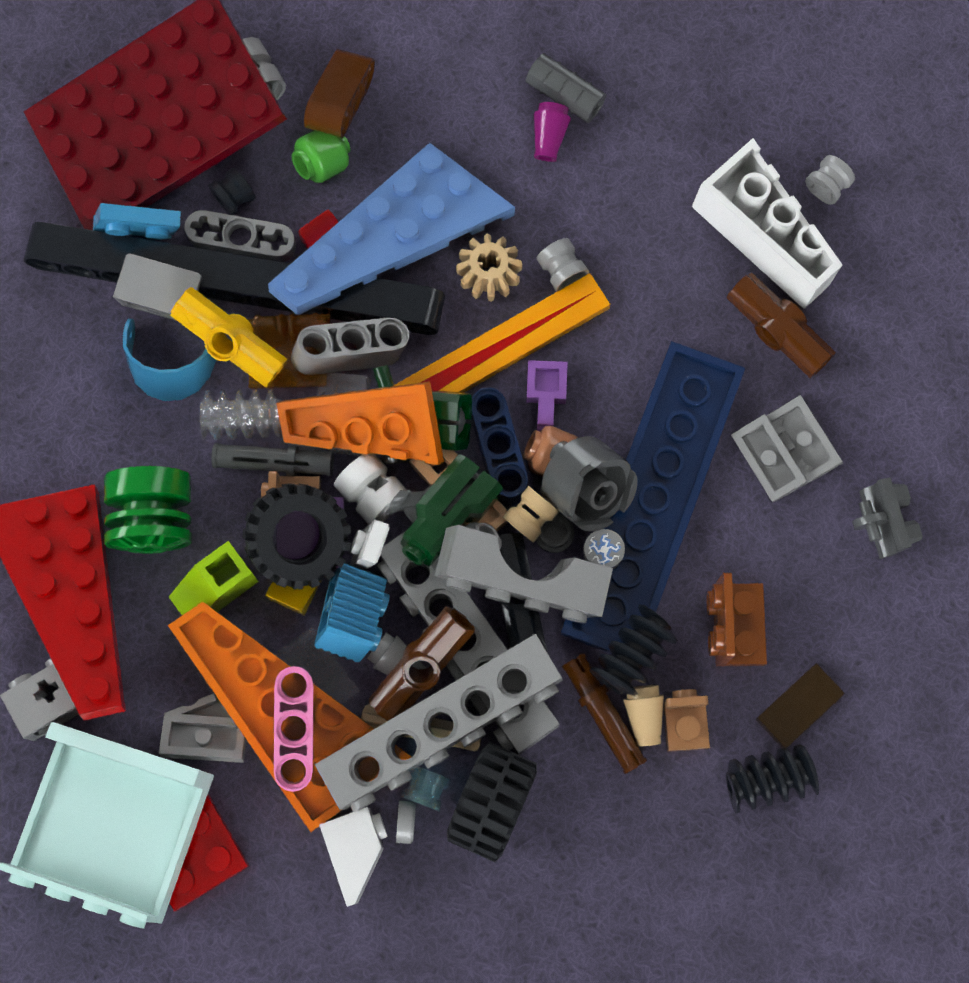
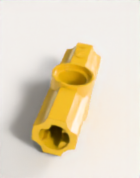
[170,287,288,388]

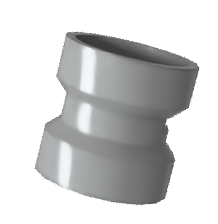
[537,238,589,292]

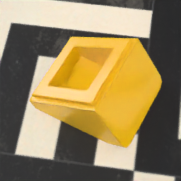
[265,580,322,616]

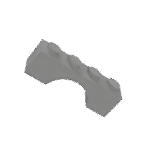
[435,525,613,623]

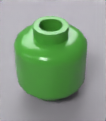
[292,130,350,183]

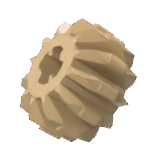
[456,233,522,302]

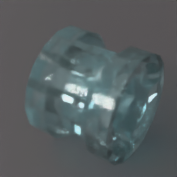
[401,767,451,812]

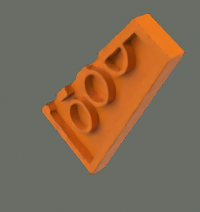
[276,382,444,465]

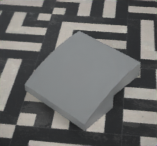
[731,395,843,502]

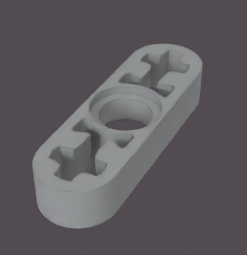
[184,210,296,262]

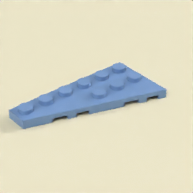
[268,143,515,315]

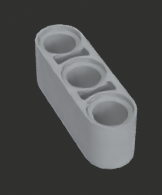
[291,318,409,375]

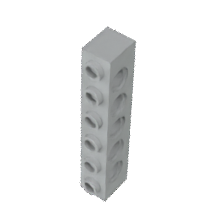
[377,530,560,755]
[314,634,562,813]

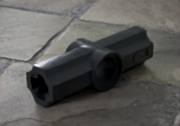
[499,533,547,652]

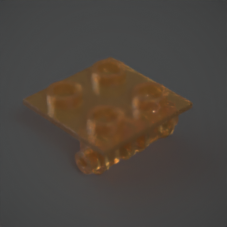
[248,313,331,389]

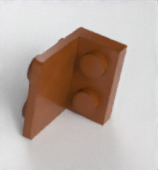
[706,573,767,666]

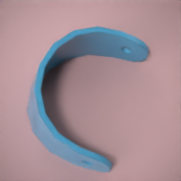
[123,318,216,401]

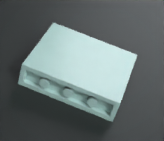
[0,722,214,929]

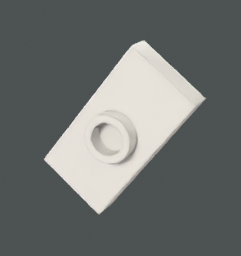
[350,520,390,570]

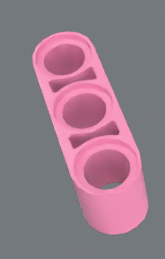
[274,666,314,792]

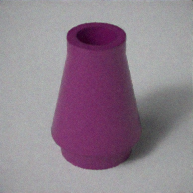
[534,102,571,162]

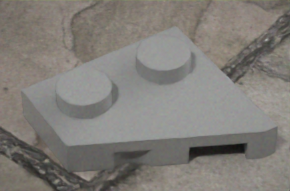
[159,693,246,763]

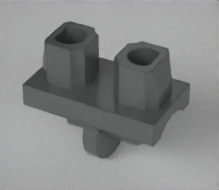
[852,477,923,559]

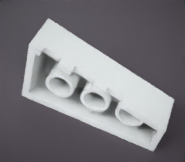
[692,138,842,309]

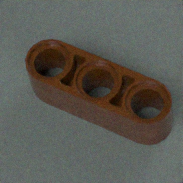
[304,49,375,138]

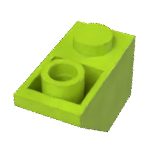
[169,541,259,615]

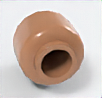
[523,426,578,478]

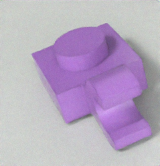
[526,360,567,431]

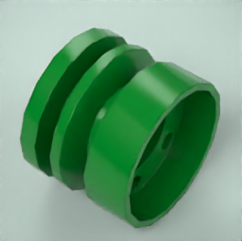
[104,466,192,554]

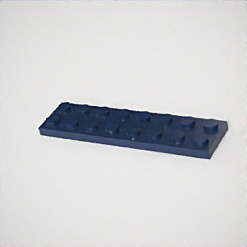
[560,341,745,654]

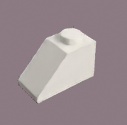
[319,807,388,907]

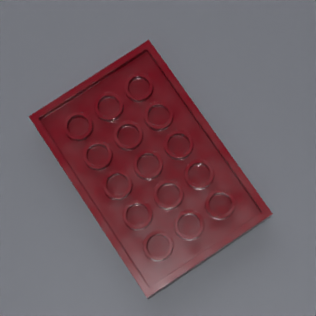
[23,0,287,230]

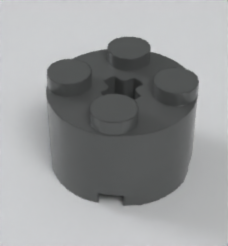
[541,436,638,531]

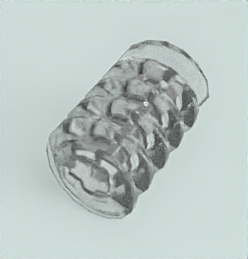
[200,388,283,440]

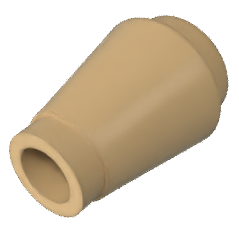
[623,685,664,746]

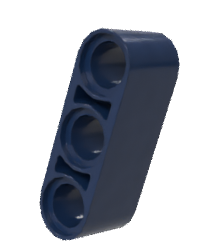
[471,387,528,506]

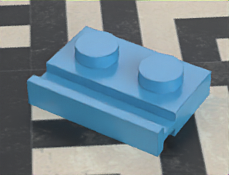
[93,203,181,240]

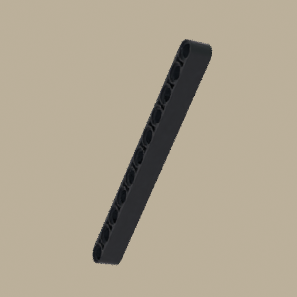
[24,222,445,335]

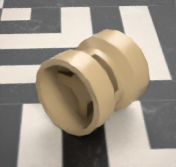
[503,486,559,543]

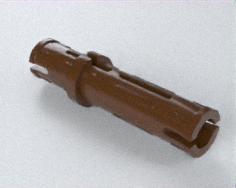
[562,653,647,774]

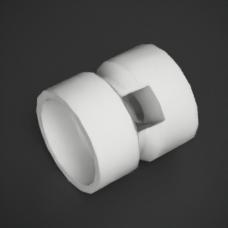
[334,453,407,525]

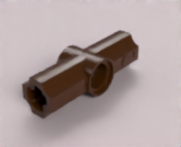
[727,272,836,379]
[369,606,475,721]

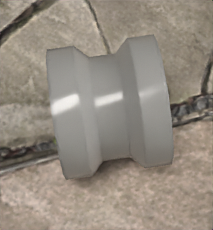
[805,155,855,205]

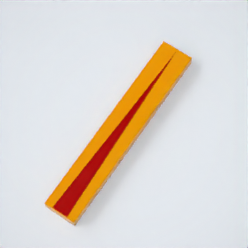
[394,273,611,393]

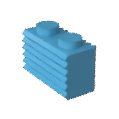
[314,563,390,662]

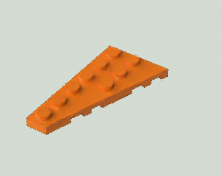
[168,601,412,832]

